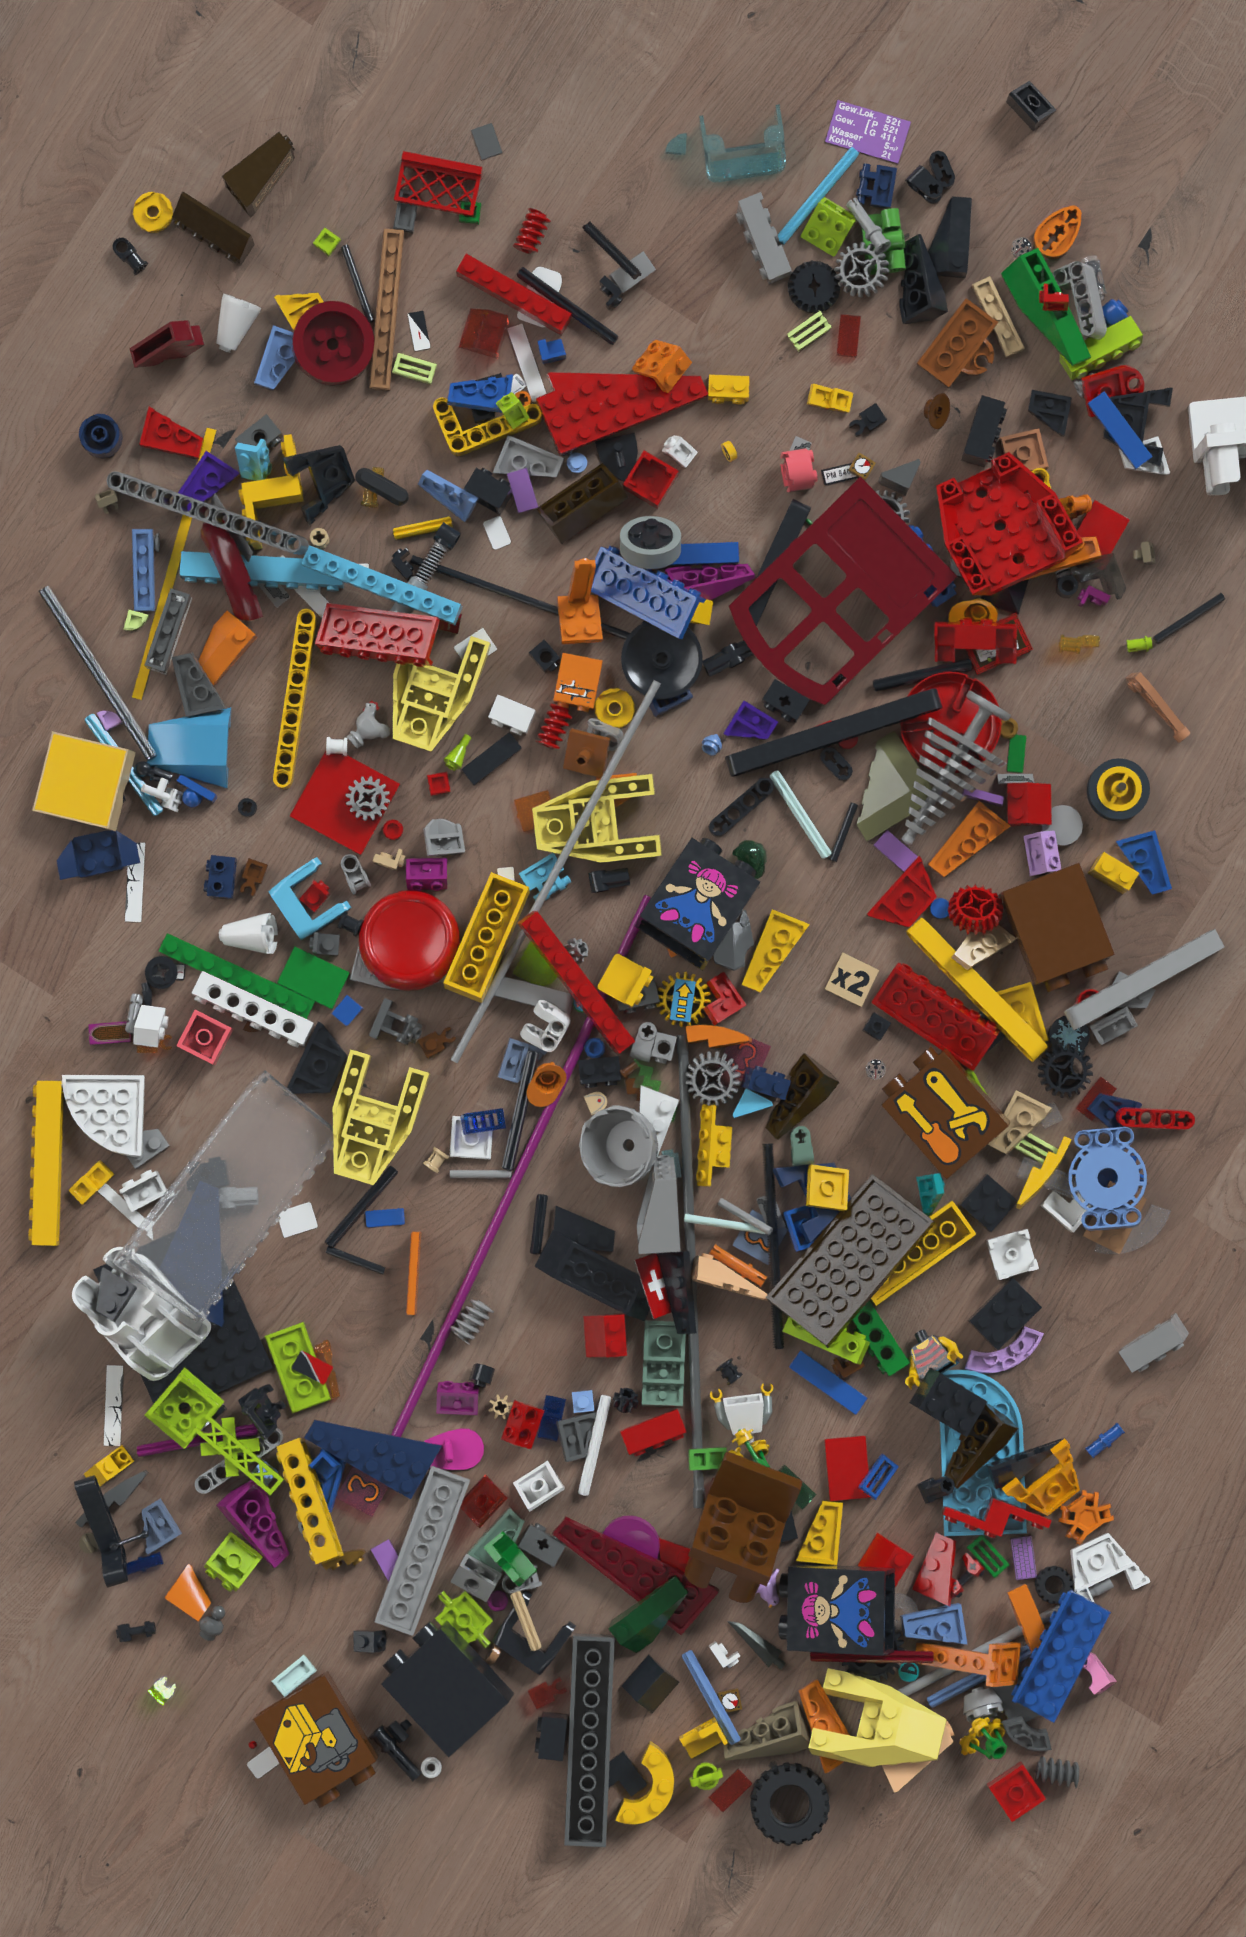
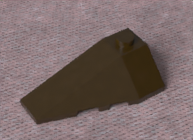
[765,1053,840,1140]
[944,1403,1018,1489]

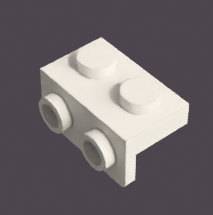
[119,1170,169,1212]

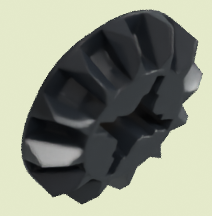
[145,956,178,989]

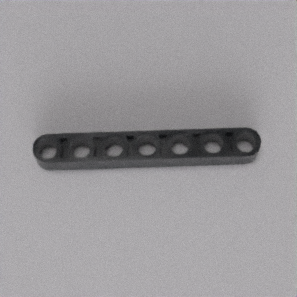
[735,499,811,626]

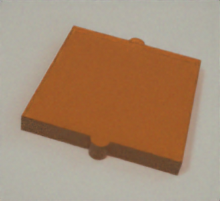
[514,790,551,832]

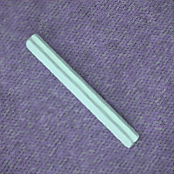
[770,770,832,859]

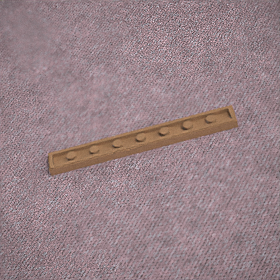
[369,229,404,391]

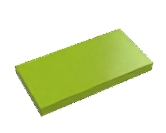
[265,1322,331,1414]

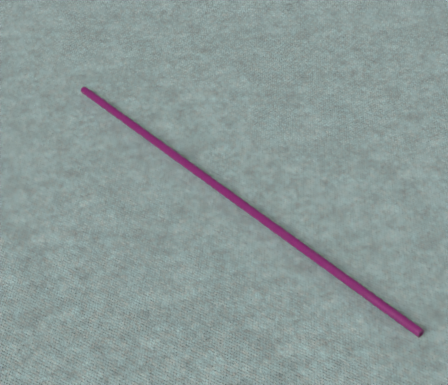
[391,895,651,1437]

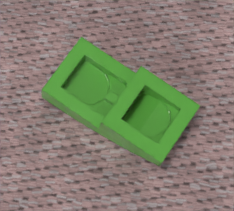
[689,1447,727,1470]

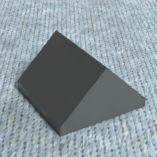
[878,459,921,496]

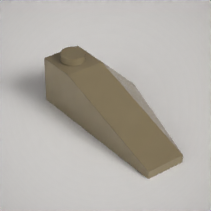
[723,1701,810,1761]

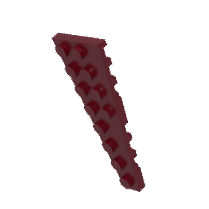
[552,1516,719,1635]

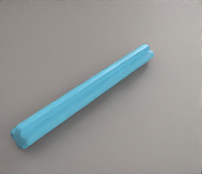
[778,147,859,245]
[85,714,163,816]

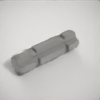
[125,994,143,1034]

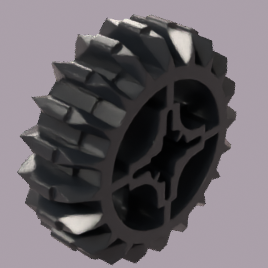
[1037,1043,1093,1098]

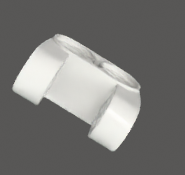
[520,1000,571,1052]

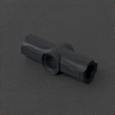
[702,640,754,677]

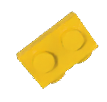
[598,954,653,1008]

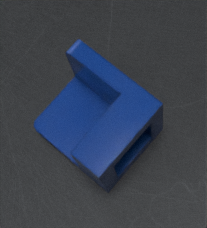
[538,339,566,364]
[331,995,364,1026]
[309,1451,342,1480]

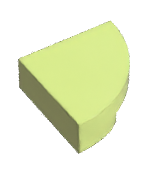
[124,610,149,631]

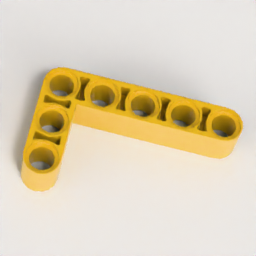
[433,397,542,456]

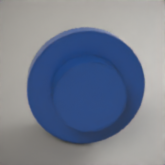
[585,1038,605,1058]

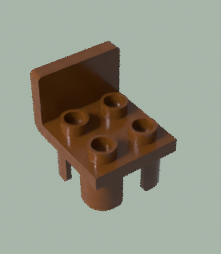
[685,1452,802,1603]

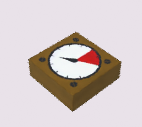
[848,453,876,480]
[718,1688,742,1712]

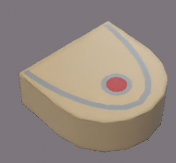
[584,1092,607,1115]

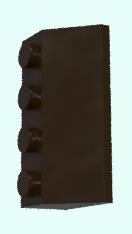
[172,192,255,265]
[536,463,628,544]

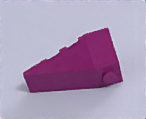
[664,564,755,600]
[216,1480,289,1568]

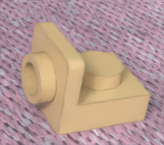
[373,849,406,871]

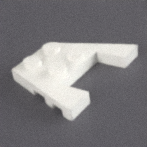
[1070,1533,1150,1602]

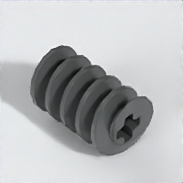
[1035,1756,1079,1789]

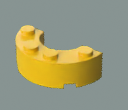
[615,1741,674,1824]

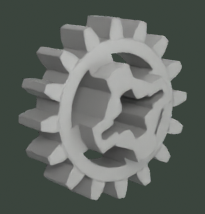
[346,776,390,821]

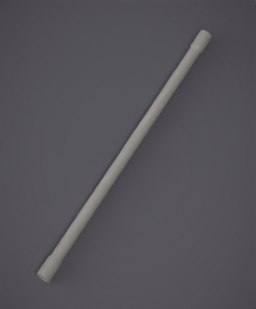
[897,1578,1114,1696]

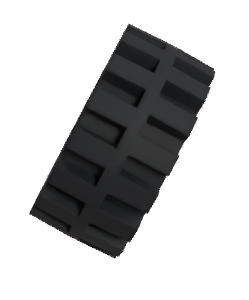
[1035,1566,1073,1604]

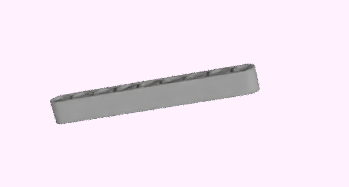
[1064,929,1225,1030]

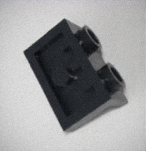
[578,1056,621,1088]

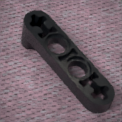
[709,777,774,837]

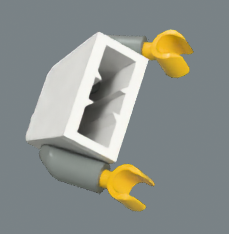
[710,1383,773,1443]

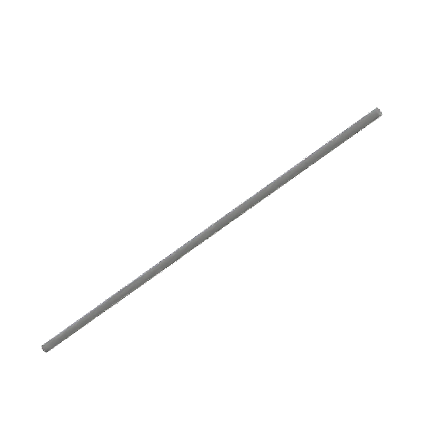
[450,680,661,1063]

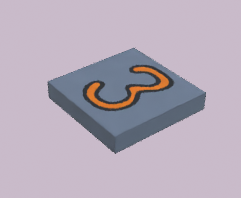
[733,1210,788,1265]

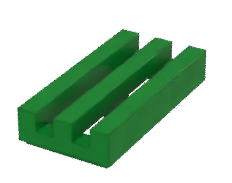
[967,1535,1010,1578]

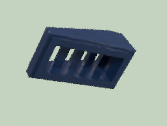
[649,690,693,717]

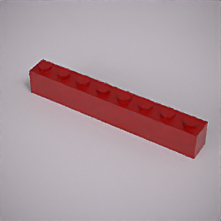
[517,911,635,1054]

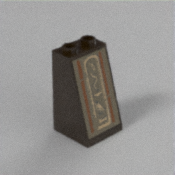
[222,132,295,218]

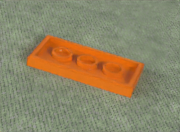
[406,1231,421,1315]

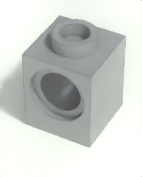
[651,1032,677,1064]

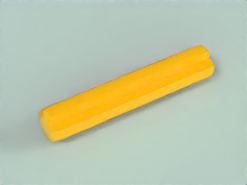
[393,516,453,539]

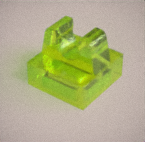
[148,1677,176,1705]

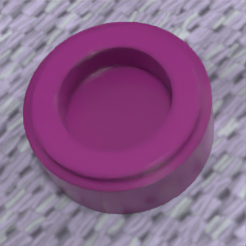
[487,1590,508,1611]

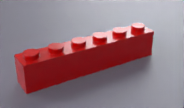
[456,253,572,336]

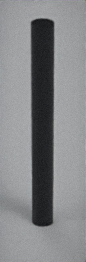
[341,245,375,323]
[1153,593,1225,643]

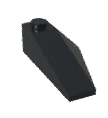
[928,196,972,278]
[986,1438,1066,1491]

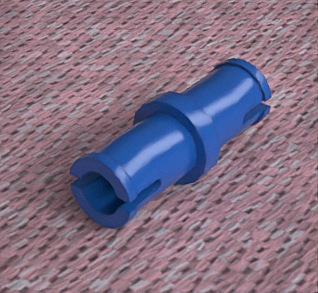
[1085,1423,1125,1459]

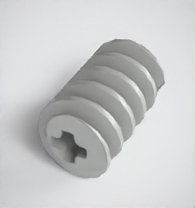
[450,1299,494,1345]

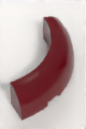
[201,520,263,621]

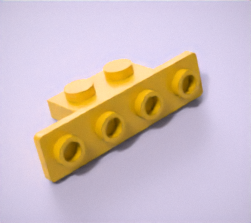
[696,1104,732,1187]

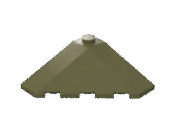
[856,731,932,842]

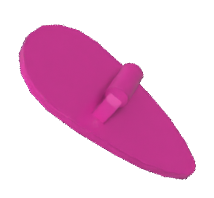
[424,1428,484,1470]

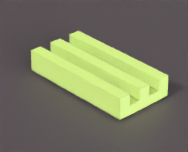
[787,311,832,352]
[392,353,437,385]
[1015,1133,1058,1164]

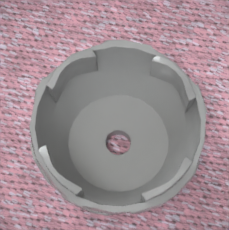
[579,1105,658,1187]

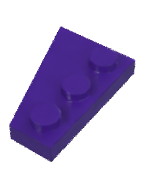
[173,451,240,511]

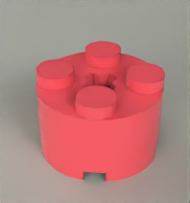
[780,448,817,492]

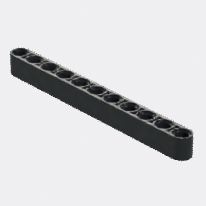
[725,688,943,777]

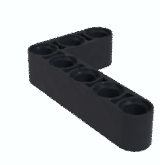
[74,1475,128,1588]

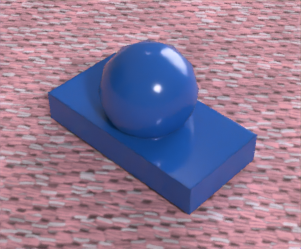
[177,775,217,807]

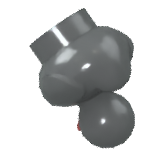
[199,1606,225,1641]

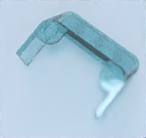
[699,104,786,182]

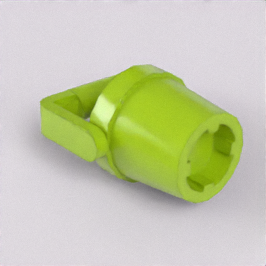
[689,1762,723,1790]

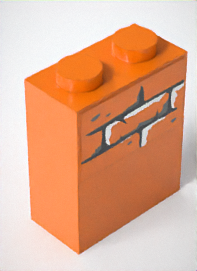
[553,653,603,713]

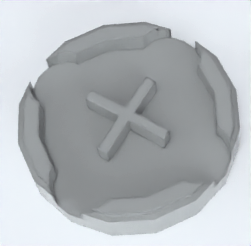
[1042,805,1083,846]

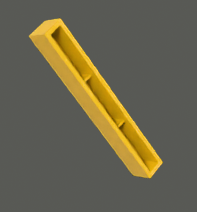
[28,1081,64,1246]

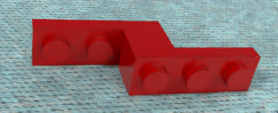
[942,1497,1052,1538]

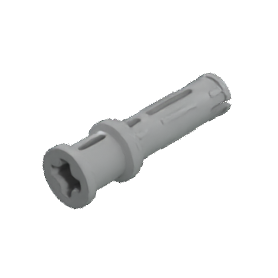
[846,198,891,254]

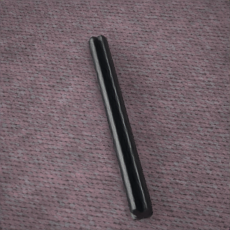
[517,267,618,345]
[502,1050,539,1171]

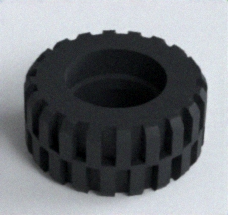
[750,1762,830,1846]

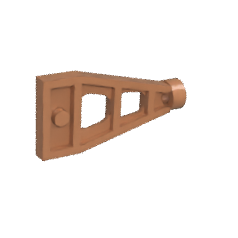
[1125,672,1191,743]

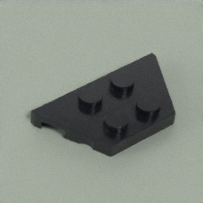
[285,1021,348,1094]

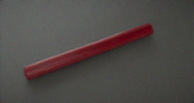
[810,1651,934,1663]

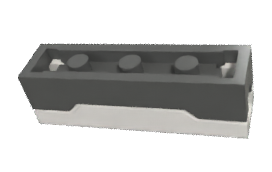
[145,588,192,675]

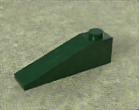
[608,1576,689,1653]

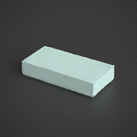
[272,1655,317,1697]

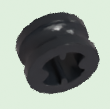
[238,798,257,817]

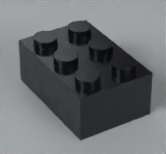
[961,395,1007,467]
[967,1277,1042,1350]
[909,1367,988,1437]

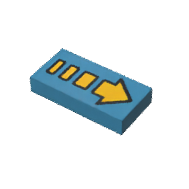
[670,979,696,1022]

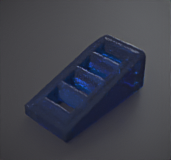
[460,1108,506,1135]

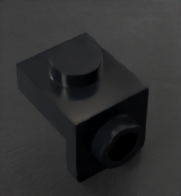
[353,1630,387,1653]

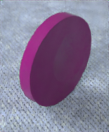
[602,1516,660,1559]

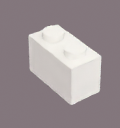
[488,695,536,736]
[133,1005,169,1047]

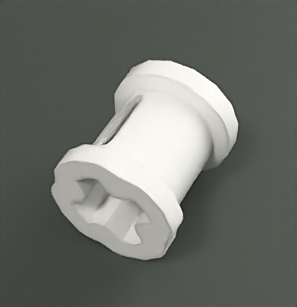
[326,737,348,756]

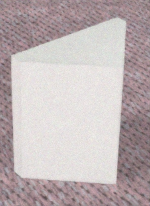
[513,1461,565,1512]

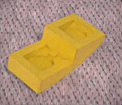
[807,384,853,413]
[68,1160,115,1205]

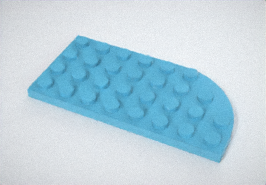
[940,1370,1027,1536]

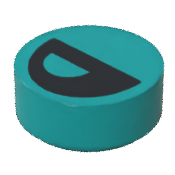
[898,1663,919,1682]

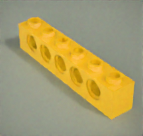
[276,1438,344,1564]

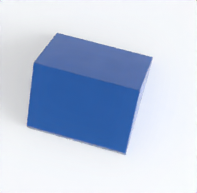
[782,1205,822,1252]

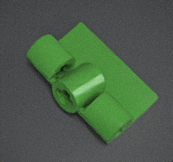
[861,208,906,275]

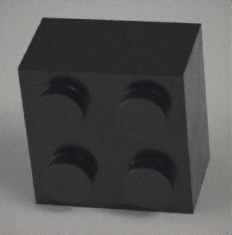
[464,467,512,515]
[959,1174,1018,1232]
[534,1712,568,1761]

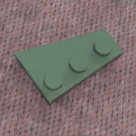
[467,1507,525,1573]

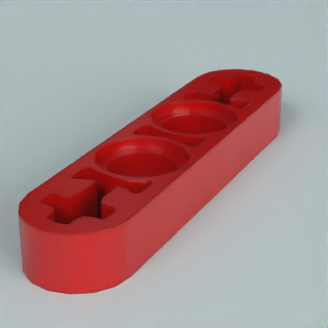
[1116,1107,1195,1129]

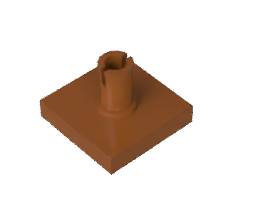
[563,728,611,778]

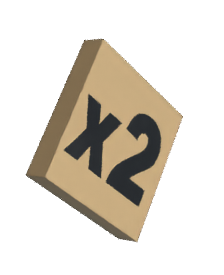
[825,952,879,1007]

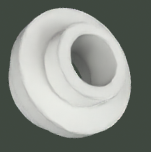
[421,1757,442,1778]

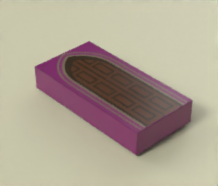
[88,1021,131,1045]

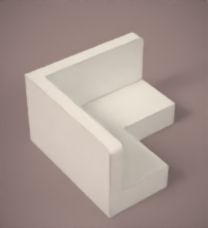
[1040,1190,1092,1233]

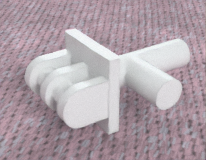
[141,778,183,812]

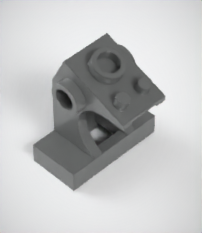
[369,998,423,1045]

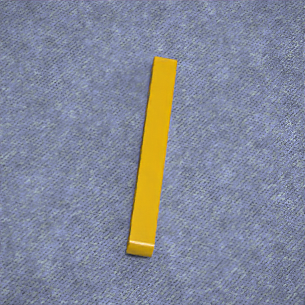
[273,609,317,790]
[906,918,1048,1062]

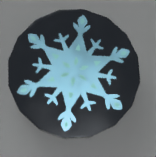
[1048,1016,1090,1056]

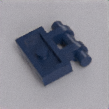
[856,163,897,209]

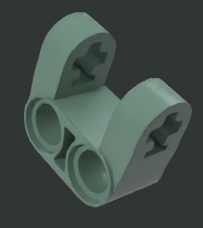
[790,1126,814,1166]

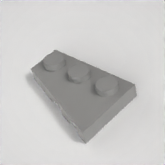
[493,435,565,477]

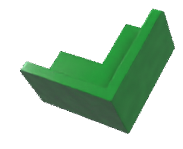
[484,1531,537,1587]

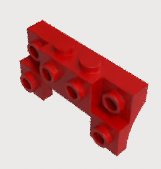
[934,618,1017,664]

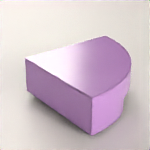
[97,711,123,731]

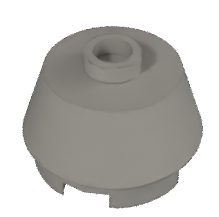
[963,1687,1004,1723]

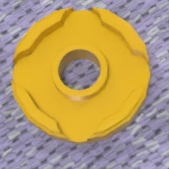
[133,192,173,233]
[595,688,635,729]

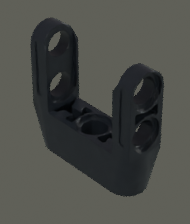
[492,1590,576,1675]

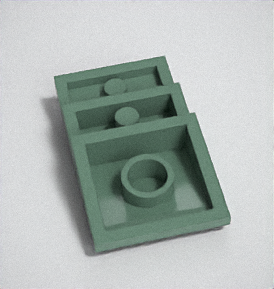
[642,1320,685,1408]

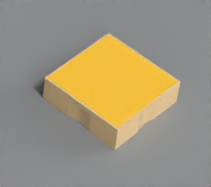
[32,731,136,831]

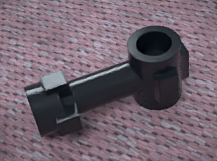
[116,1621,156,1642]

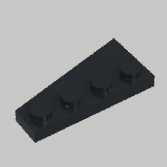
[657,1251,697,1334]

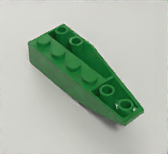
[1001,248,1091,366]

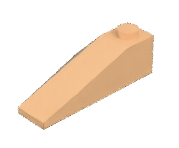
[691,1253,768,1301]

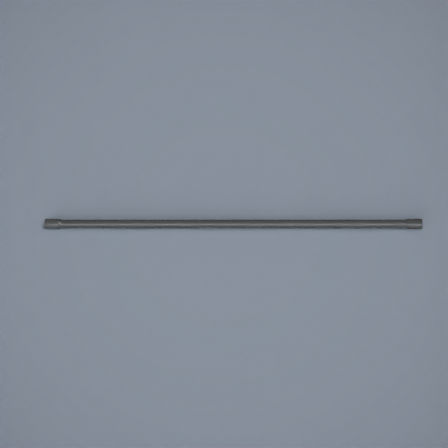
[676,1035,705,1508]

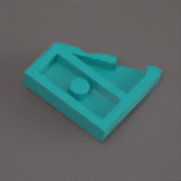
[916,1173,945,1215]

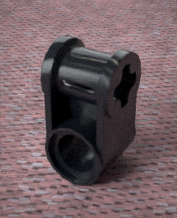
[905,165,943,204]

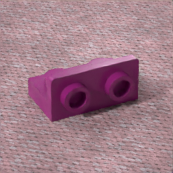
[406,858,448,891]
[436,1381,479,1415]

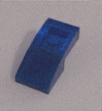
[537,1395,566,1442]

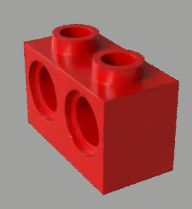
[501,1400,545,1449]

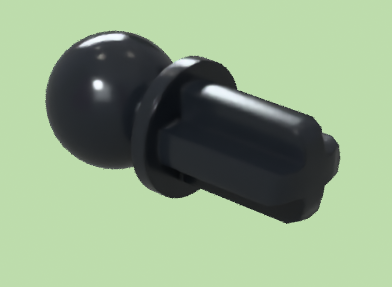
[135,761,172,785]

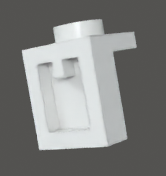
[662,435,698,468]
[709,1641,740,1668]

